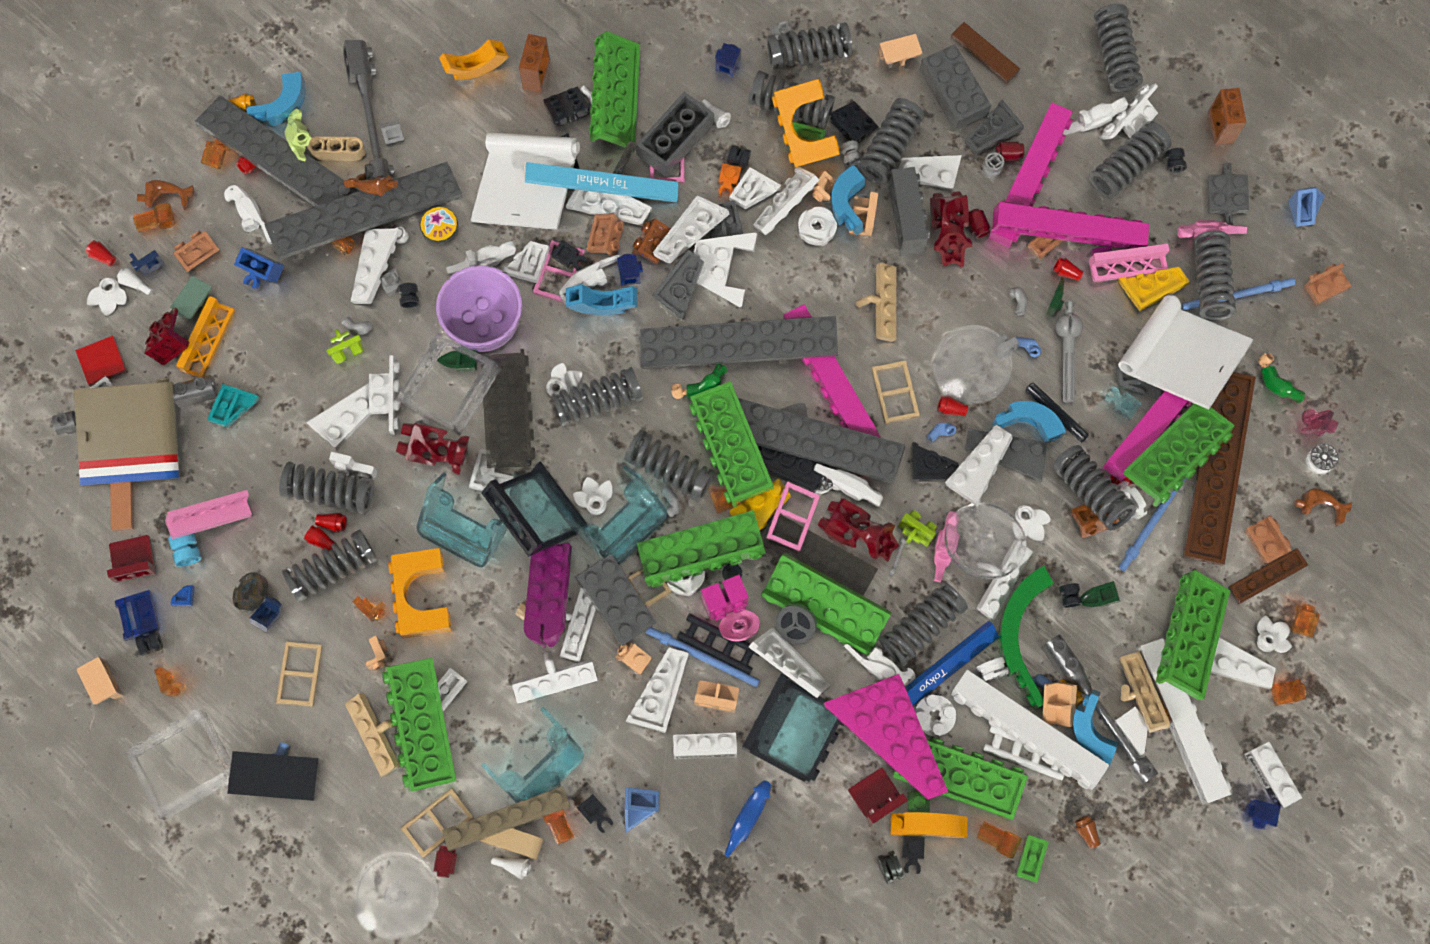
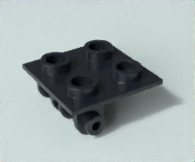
[543,86,590,127]
[830,101,879,143]

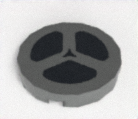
[776,603,817,644]

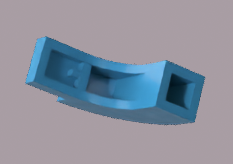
[247,72,305,127]
[832,165,865,235]
[566,284,637,315]
[992,401,1066,443]
[1073,689,1118,767]

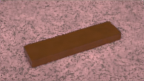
[951,22,1020,84]
[1228,548,1308,605]

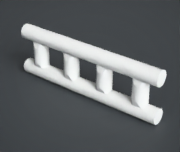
[983,726,1064,781]

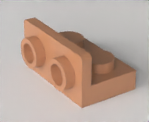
[587,214,623,257]
[173,230,219,272]
[1304,263,1351,306]
[1244,515,1291,565]

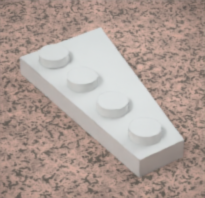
[753,166,819,235]
[566,189,652,226]
[351,228,402,304]
[306,383,371,450]
[749,627,831,698]
[1211,638,1276,689]

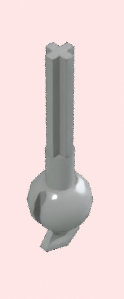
[1055,301,1083,403]

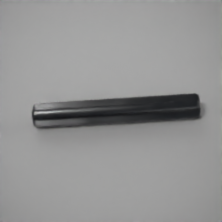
[1026,382,1089,442]

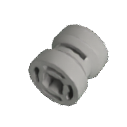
[840,141,862,167]
[982,152,1004,178]

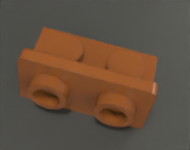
[632,218,671,264]
[1071,504,1119,538]

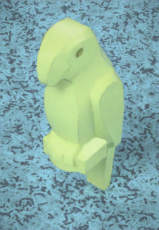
[285,109,312,162]

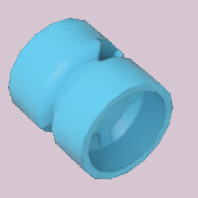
[168,533,202,567]

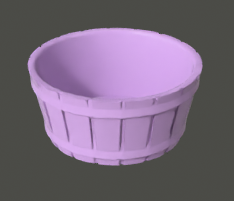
[436,266,522,352]

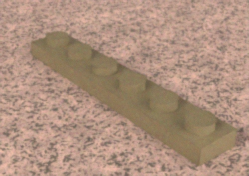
[442,786,570,851]

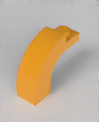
[439,39,509,80]
[891,812,968,838]

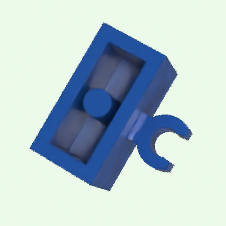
[234,247,284,289]

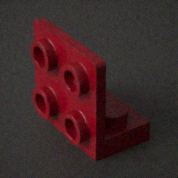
[144,308,189,366]
[107,535,156,583]
[848,768,908,826]

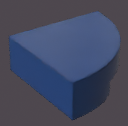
[170,585,194,606]

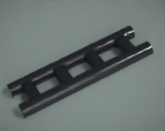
[677,613,760,675]

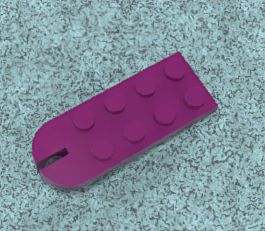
[524,543,572,648]

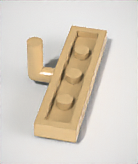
[856,263,896,342]
[1119,651,1170,733]
[345,693,400,777]

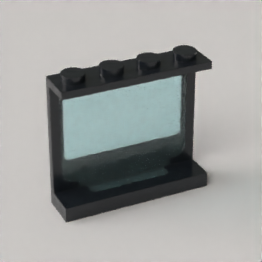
[481,461,587,557]
[742,673,844,784]

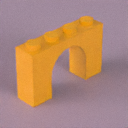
[772,78,841,167]
[388,548,452,639]

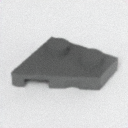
[709,200,744,239]
[1115,366,1161,400]

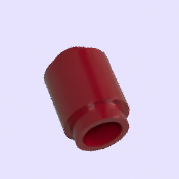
[995,141,1024,161]
[969,209,990,239]
[433,846,458,878]

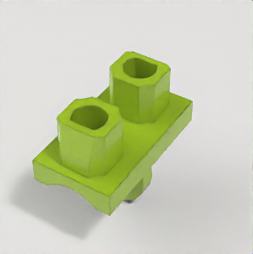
[326,329,363,364]
[897,510,937,547]

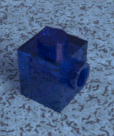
[715,43,741,77]
[617,254,643,286]
[1245,799,1281,830]

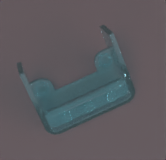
[567,465,667,565]
[416,472,507,567]
[481,707,584,803]

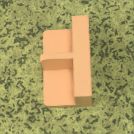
[878,34,922,66]
[849,192,878,236]
[77,657,123,705]
[694,680,739,713]
[1043,682,1077,727]

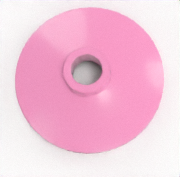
[719,610,760,641]

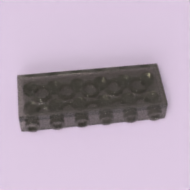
[480,349,535,469]
[760,514,878,596]

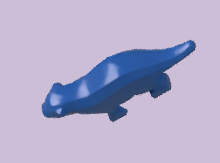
[725,780,771,857]

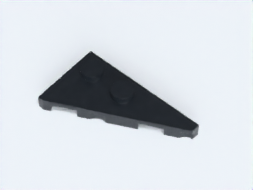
[911,442,960,482]

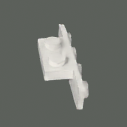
[1101,83,1158,140]
[369,355,400,436]

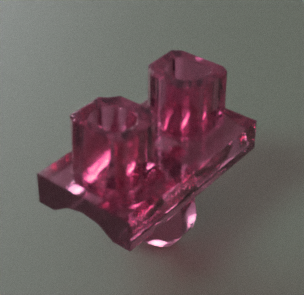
[1301,409,1339,436]

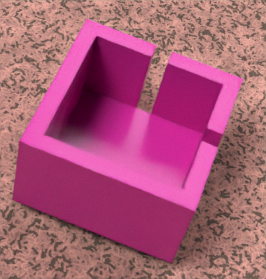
[701,575,749,621]

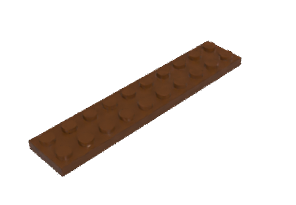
[1183,369,1256,566]

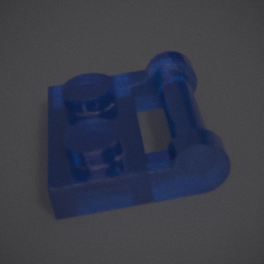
[114,590,160,641]

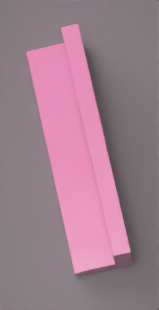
[1088,244,1170,282]
[165,490,252,539]

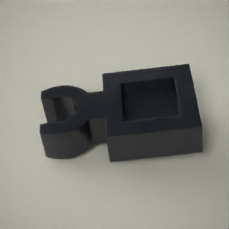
[551,240,588,271]
[577,794,613,833]
[902,836,925,874]

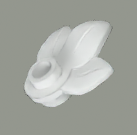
[87,278,127,316]
[546,363,582,398]
[573,477,613,515]
[1013,505,1051,542]
[1257,616,1292,653]

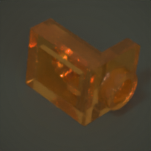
[201,139,231,169]
[711,489,740,514]
[352,596,387,622]
[1291,604,1320,638]
[154,667,186,697]
[1271,679,1306,706]

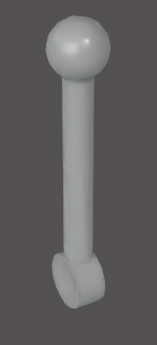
[889,536,907,576]

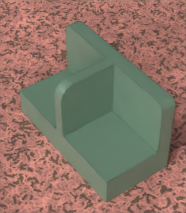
[170,276,212,319]

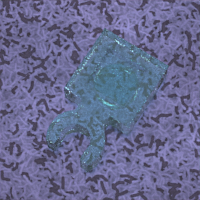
[1104,386,1142,420]

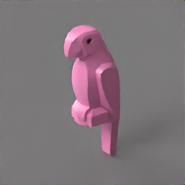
[1177,220,1247,241]
[934,511,959,583]

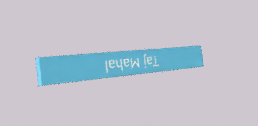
[524,162,678,202]

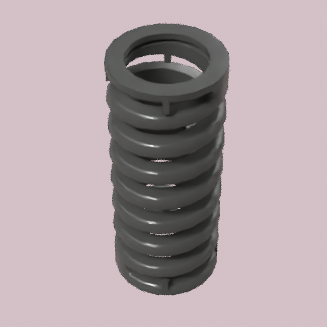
[1094,4,1143,92]
[767,22,852,70]
[748,70,836,129]
[857,98,925,185]
[1089,121,1172,199]
[1194,231,1236,321]
[551,367,643,427]
[624,429,716,503]
[1053,445,1137,531]
[279,461,374,515]
[282,529,378,603]
[879,581,968,667]

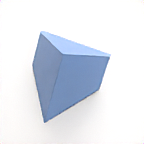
[1289,187,1325,227]
[625,788,659,833]

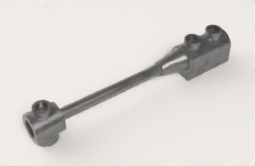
[343,40,394,180]
[52,375,218,435]
[1041,634,1158,785]

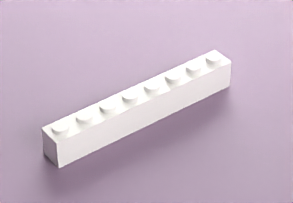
[1136,638,1231,805]
[951,670,1109,790]

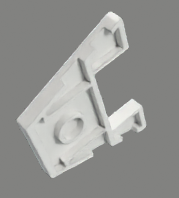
[694,233,757,308]

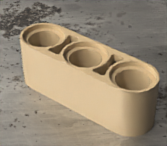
[307,136,366,161]
[479,828,544,860]

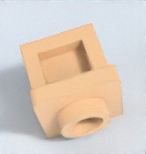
[811,170,836,201]
[365,636,389,670]
[615,642,652,674]

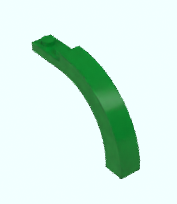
[998,566,1054,710]

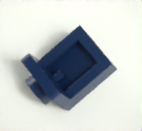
[129,250,164,276]
[249,595,282,632]

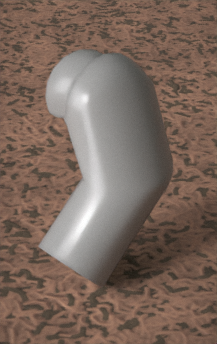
[1010,287,1028,316]
[342,317,372,335]
[662,487,680,517]

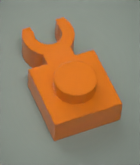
[718,163,741,197]

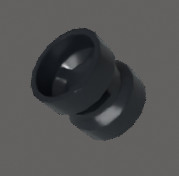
[727,144,751,168]
[1165,148,1187,173]
[398,283,419,308]
[1059,583,1083,608]
[135,630,163,656]

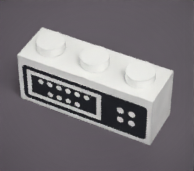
[673,733,737,759]
[1244,742,1302,810]

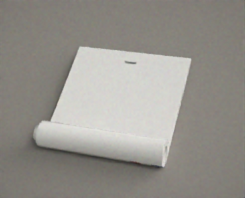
[471,132,580,230]
[1118,295,1253,409]

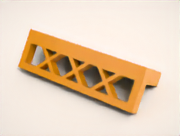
[176,296,235,378]

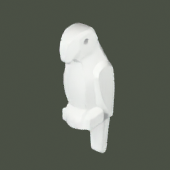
[1063,97,1128,135]
[224,184,272,245]
[446,241,516,275]
[559,255,620,304]
[814,464,883,507]
[844,644,915,687]

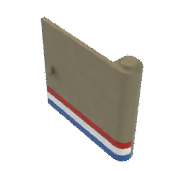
[74,378,180,486]

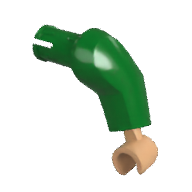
[1258,353,1305,403]
[671,364,727,399]

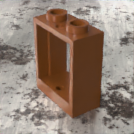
[519,34,550,93]
[1208,88,1247,145]

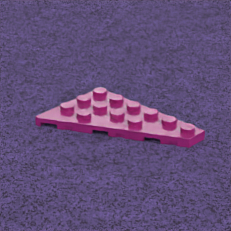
[824,674,948,800]

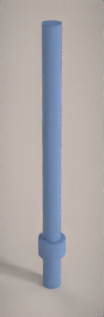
[1181,278,1295,311]
[1118,479,1186,572]
[646,627,760,687]

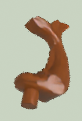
[344,173,398,197]
[137,180,194,210]
[1294,488,1352,526]

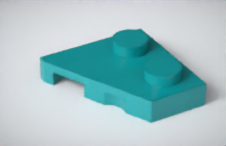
[207,384,259,428]

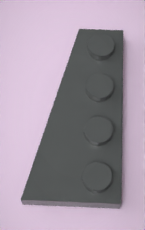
[965,428,1048,483]

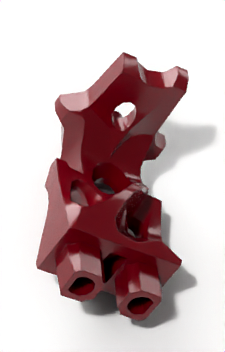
[930,191,972,267]
[396,421,469,475]
[818,498,899,562]

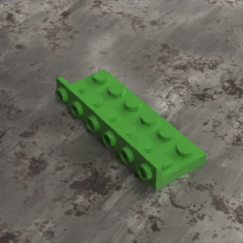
[589,31,640,150]
[689,381,774,508]
[1123,403,1235,507]
[637,510,766,587]
[761,552,892,655]
[1156,570,1230,700]
[382,657,456,792]
[893,737,1028,820]

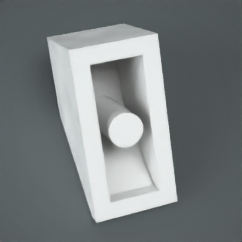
[1114,707,1148,756]

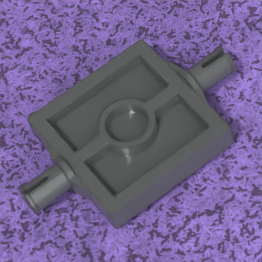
[1208,163,1249,225]

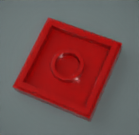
[75,335,128,387]

